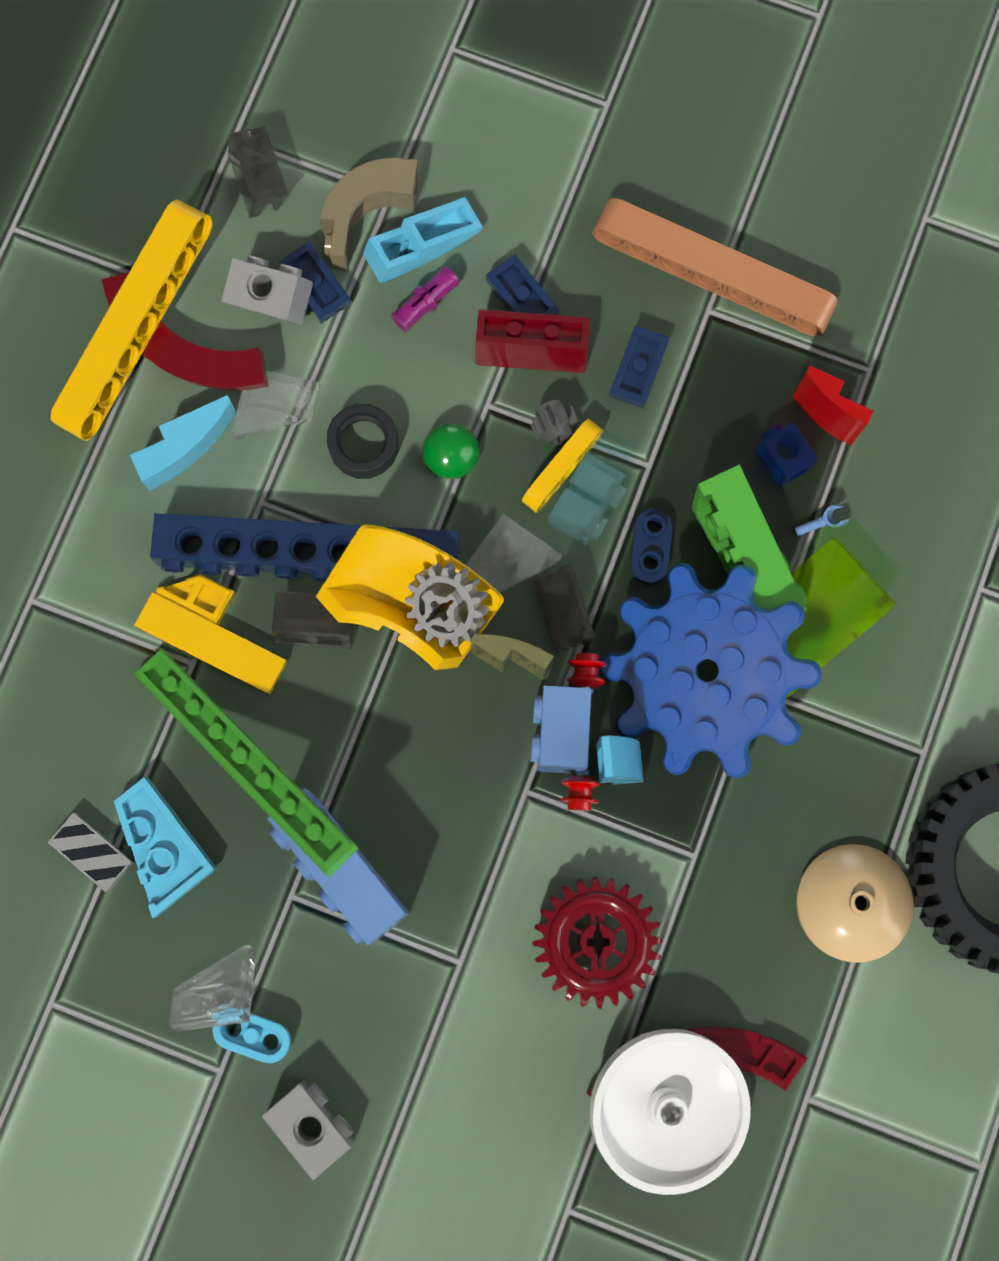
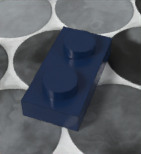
[279,242,352,324]
[486,254,559,315]
[609,325,670,409]

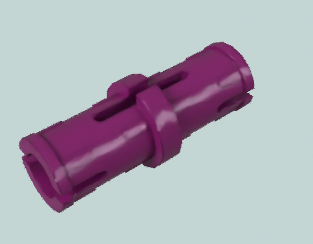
[390,266,460,332]

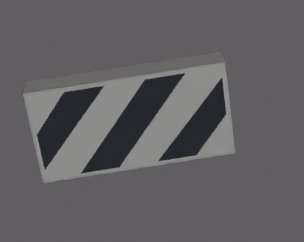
[47,812,134,893]

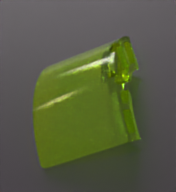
[786,537,896,699]

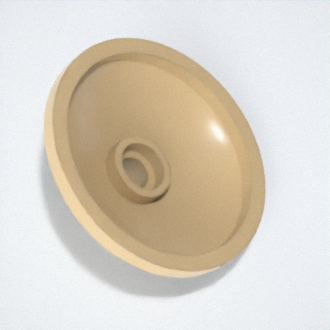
[796,844,914,962]

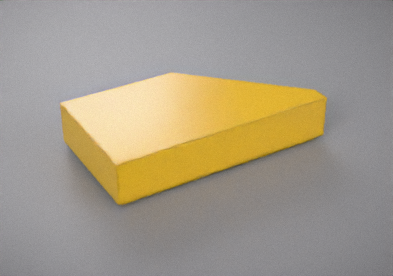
[155,574,236,626]

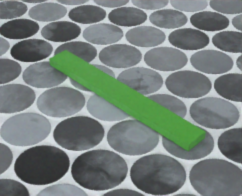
[134,648,359,878]

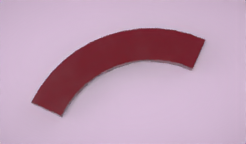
[101,272,269,391]
[586,1026,808,1097]

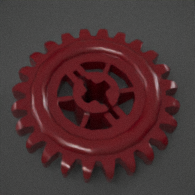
[532,876,663,1009]

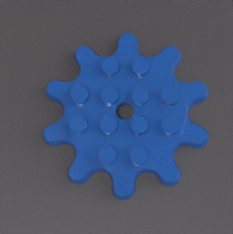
[600,563,822,778]

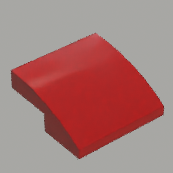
[793,366,874,445]

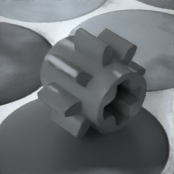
[530,400,579,446]

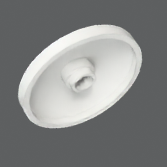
[590,1029,751,1195]

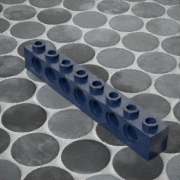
[150,513,460,582]

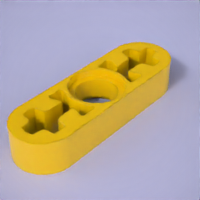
[522,418,604,513]

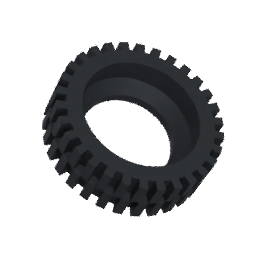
[905,763,999,974]

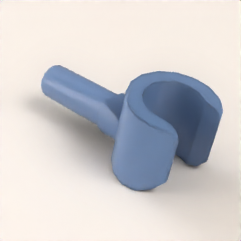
[794,504,850,536]

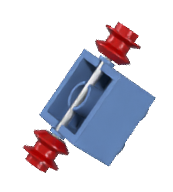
[530,653,606,811]

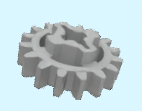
[405,562,489,647]

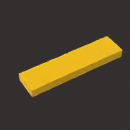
[134,592,287,695]

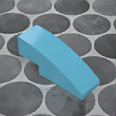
[363,197,483,284]
[130,395,236,491]
[596,736,644,785]

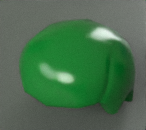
[422,422,480,479]

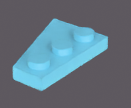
[114,777,217,918]

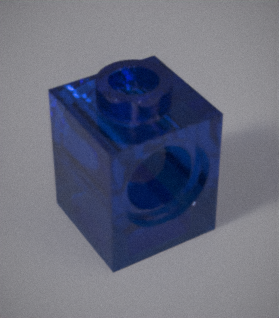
[756,422,818,488]

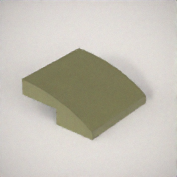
[470,634,554,680]

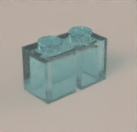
[547,452,627,547]

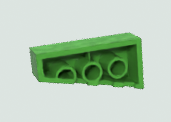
[692,464,808,612]

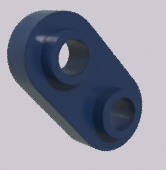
[630,509,673,585]

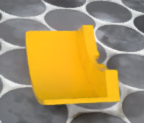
[316,525,504,670]

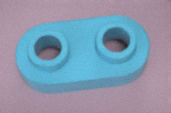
[212,1008,292,1063]

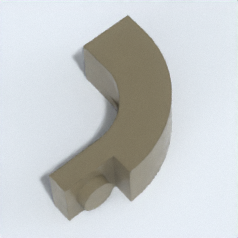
[320,158,419,271]

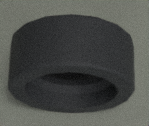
[327,404,398,479]

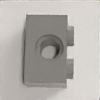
[221,255,313,325]
[262,1080,354,1180]

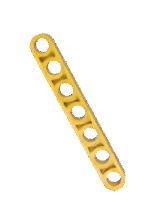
[51,199,212,441]

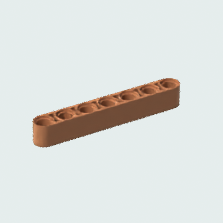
[592,198,838,337]

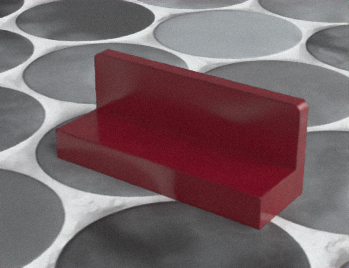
[475,309,590,373]

